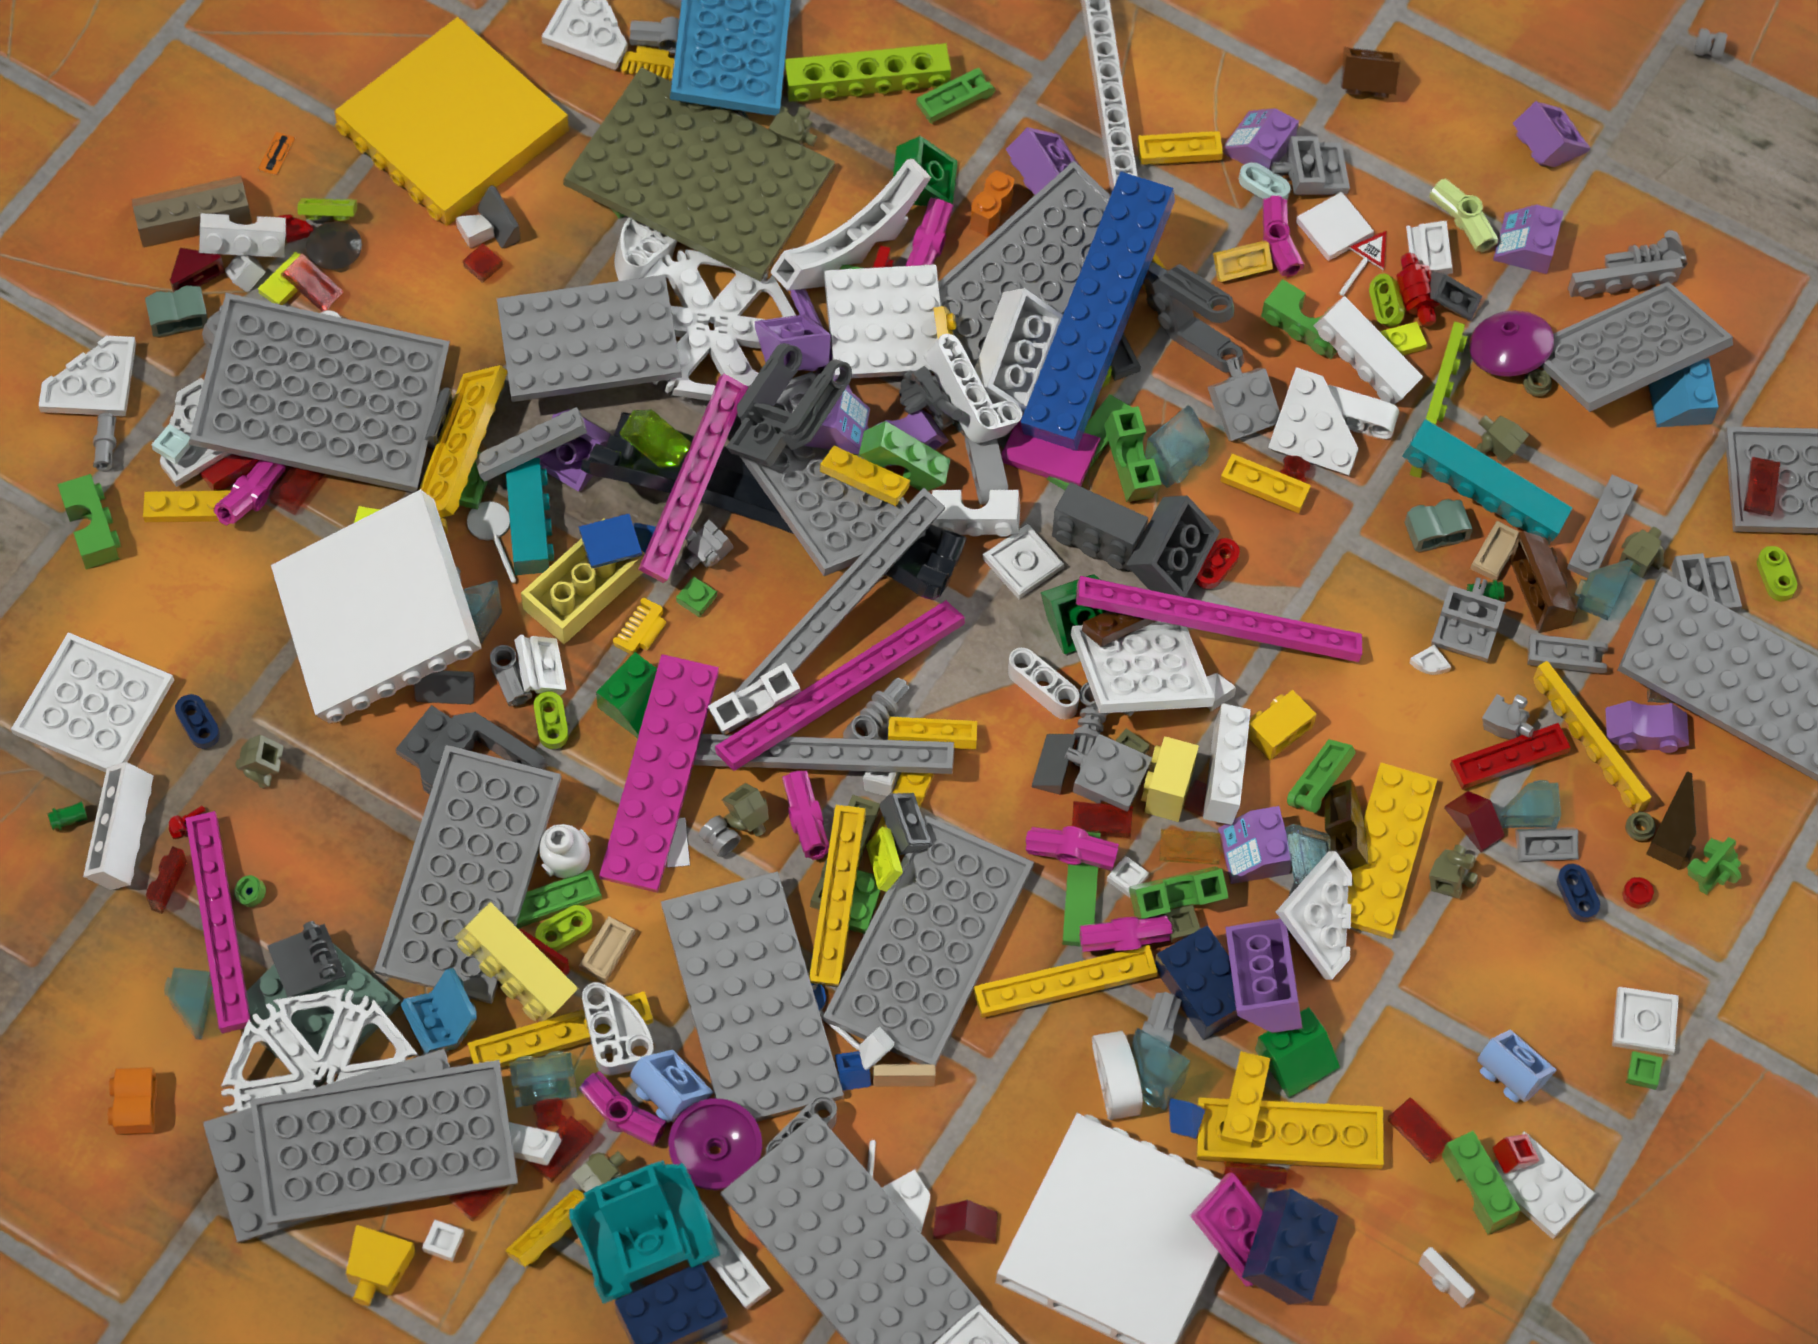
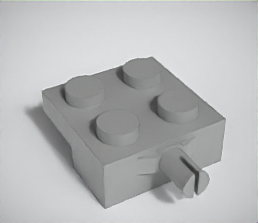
[1272,136,1350,195]
[1208,357,1280,441]
[1671,553,1742,612]
[1431,578,1505,662]
[1064,734,1152,812]

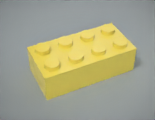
[521,518,645,644]
[454,902,578,1022]

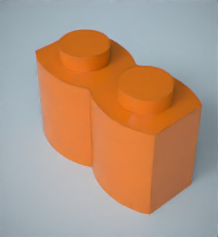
[970,170,1014,237]
[108,1067,157,1135]

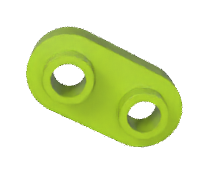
[1369,274,1405,327]
[1757,546,1797,601]
[534,691,568,749]
[536,905,593,951]

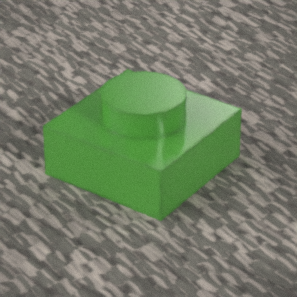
[676,576,717,618]
[1626,1051,1663,1090]

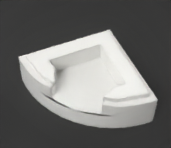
[1409,644,1451,675]

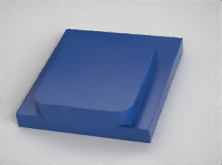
[579,514,642,569]

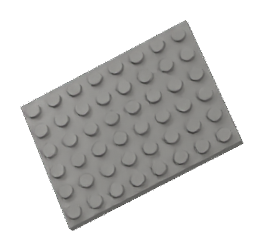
[189,293,450,493]

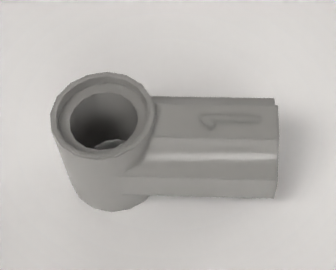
[630,17,679,53]
[490,645,532,707]
[1137,992,1181,1056]

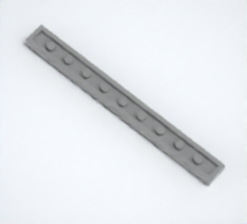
[734,488,945,693]
[694,734,955,774]

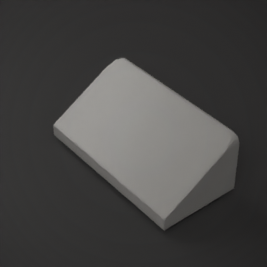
[1515,827,1578,861]

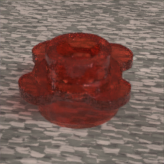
[1279,456,1311,483]
[533,1098,566,1130]

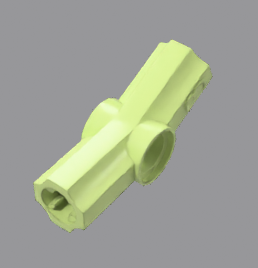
[1429,179,1498,253]

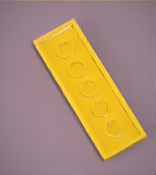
[419,365,508,518]
[1348,762,1437,939]
[1197,1097,1384,1169]

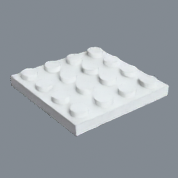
[824,265,941,379]
[1071,621,1215,713]
[11,632,174,773]

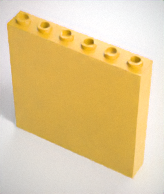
[334,17,569,226]

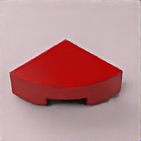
[279,215,314,243]

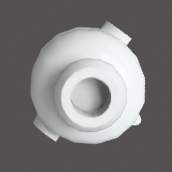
[539,824,591,879]

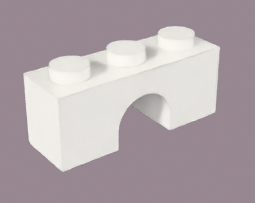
[199,213,286,257]
[932,490,1020,536]
[708,662,801,735]

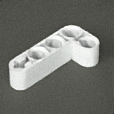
[927,334,1022,443]

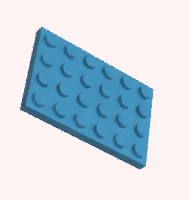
[670,0,791,116]

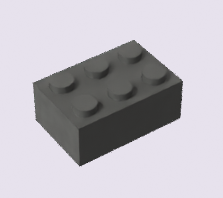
[1052,482,1148,572]
[1126,495,1220,597]

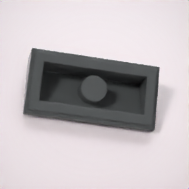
[478,185,521,249]
[1430,271,1482,321]
[424,388,453,449]
[414,670,476,705]
[1031,734,1076,795]
[880,793,932,855]

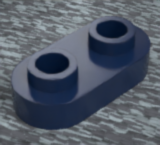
[175,694,220,749]
[1557,864,1600,922]

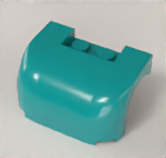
[569,1160,720,1304]

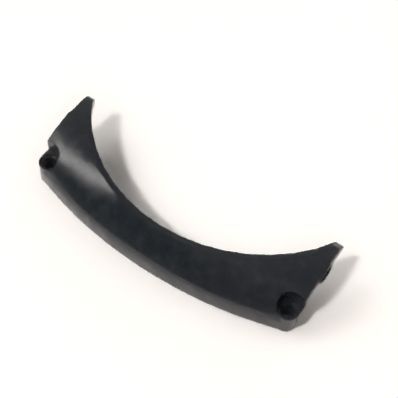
[581,412,967,600]

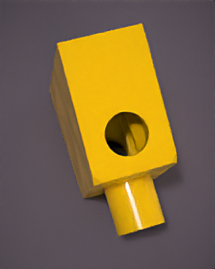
[346,1225,416,1306]

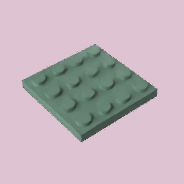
[244,944,401,1087]

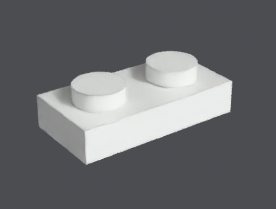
[509,1122,561,1165]

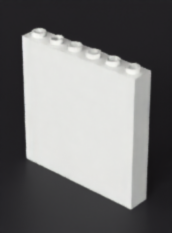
[271,489,482,724]
[996,1113,1221,1344]

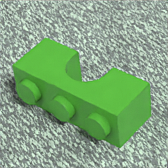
[1261,279,1337,359]
[1104,406,1162,502]
[859,421,950,491]
[57,474,122,570]
[1128,866,1229,919]
[1441,1131,1520,1235]

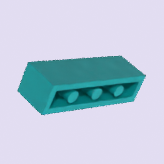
[506,458,554,575]

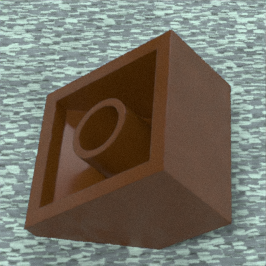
[1341,47,1400,98]

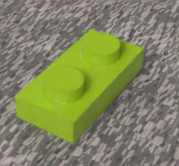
[298,198,357,220]

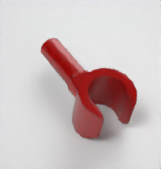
[169,805,206,839]

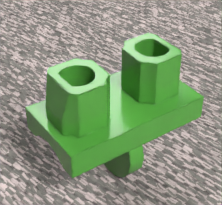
[1687,837,1742,895]

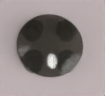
[306,222,362,272]

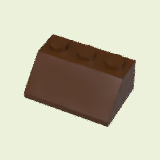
[1509,531,1578,633]

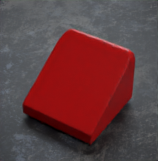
[1493,1134,1540,1174]

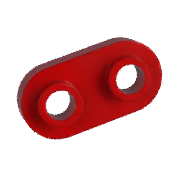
[1194,538,1240,589]

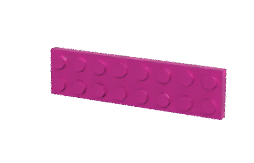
[599,654,719,893]

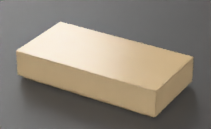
[1470,521,1519,580]
[579,916,635,983]
[873,1064,935,1087]

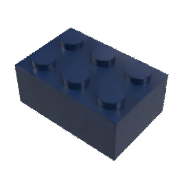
[1155,925,1242,1040]
[1242,1188,1339,1305]
[614,1263,728,1344]

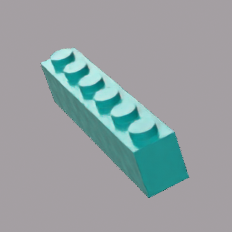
[1402,419,1572,544]

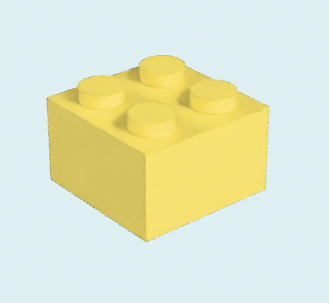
[1141,736,1199,822]

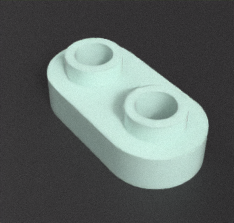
[1239,162,1290,200]

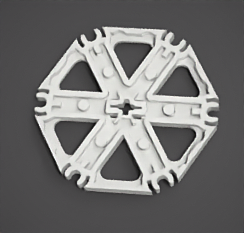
[643,250,796,401]
[221,989,418,1114]

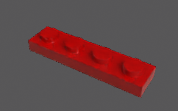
[1450,723,1571,790]

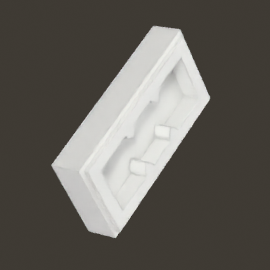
[1418,1247,1475,1308]

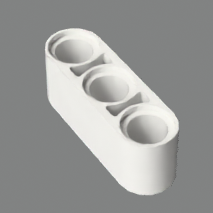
[1328,385,1399,439]
[1008,647,1080,720]

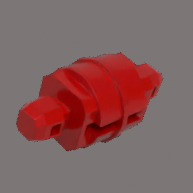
[1396,252,1440,327]

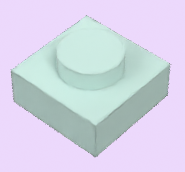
[151,424,192,464]

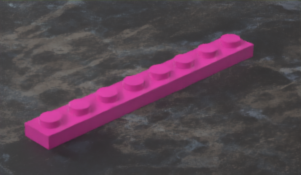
[638,374,748,583]
[185,811,251,1034]

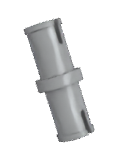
[93,413,117,471]

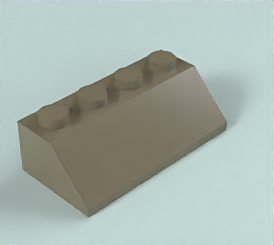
[132,175,253,248]

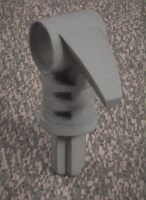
[1605,230,1688,269]
[843,678,909,740]
[1073,682,1134,766]

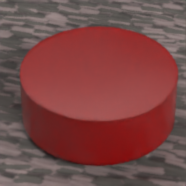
[1622,877,1654,909]

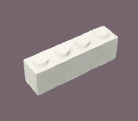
[1313,296,1423,404]
[1203,703,1251,825]
[83,762,153,890]

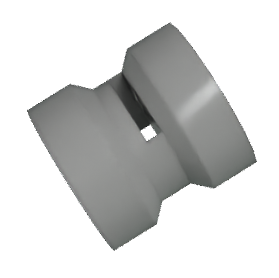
[1694,28,1727,60]
[699,815,741,857]

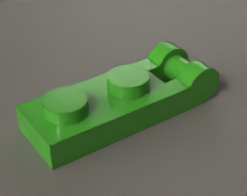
[916,68,995,124]
[1287,739,1356,813]

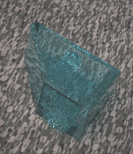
[1575,559,1634,621]
[1498,780,1561,828]
[164,967,213,1040]

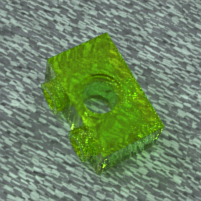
[619,409,692,467]

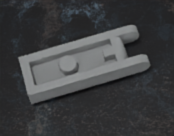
[1527,634,1608,673]

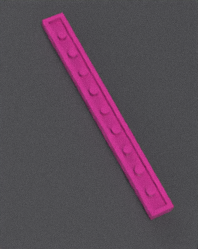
[1076,576,1362,662]
[715,600,965,771]

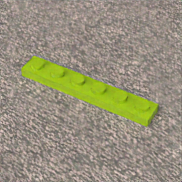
[1410,321,1468,478]

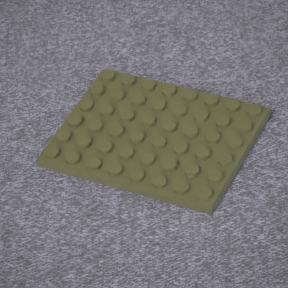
[563,67,835,282]

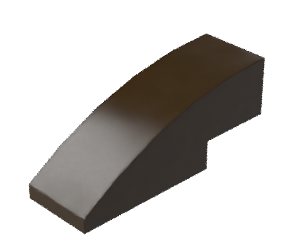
[1325,779,1368,870]

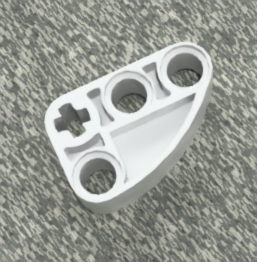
[614,217,677,281]
[582,982,653,1075]
[1092,1031,1143,1120]

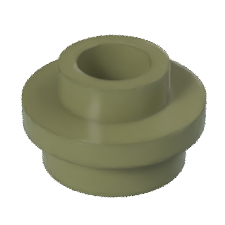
[1523,369,1552,396]
[1625,812,1656,841]

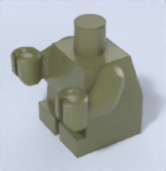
[769,106,817,146]
[1475,415,1529,463]
[1618,527,1665,578]
[235,735,284,789]
[722,783,769,836]
[1429,845,1478,899]
[571,1151,626,1192]

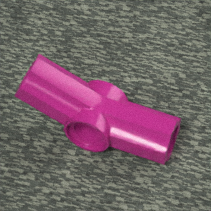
[1263,196,1304,278]
[906,198,954,266]
[214,460,286,526]
[782,771,829,860]
[1026,826,1119,871]
[1079,915,1172,952]
[579,1071,666,1147]

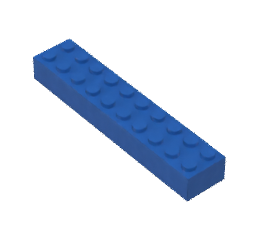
[1020,171,1175,451]

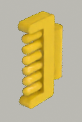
[621,46,674,82]
[613,598,666,655]

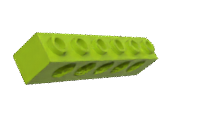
[785,43,951,102]

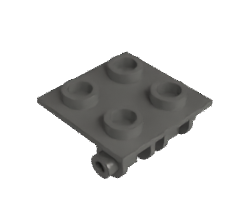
[267,921,346,998]

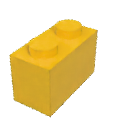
[1248,690,1317,760]

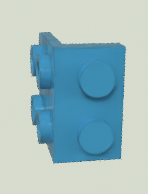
[401,968,477,1055]

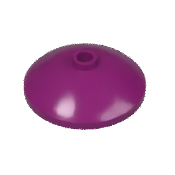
[1469,310,1554,376]
[669,1098,762,1190]

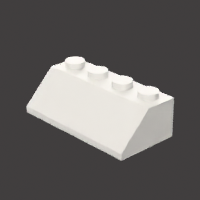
[974,288,1063,414]

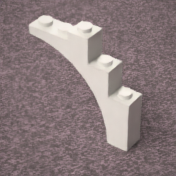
[770,159,931,291]

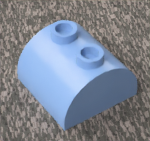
[1477,1029,1556,1102]
[630,1049,713,1123]

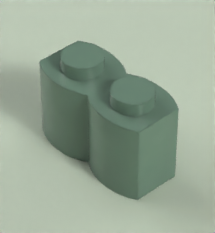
[145,286,208,337]
[1404,499,1473,552]

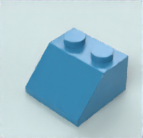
[1648,358,1719,428]

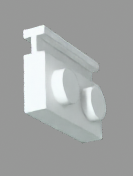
[1406,221,1453,274]
[514,635,567,695]

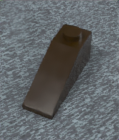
[1646,771,1696,870]

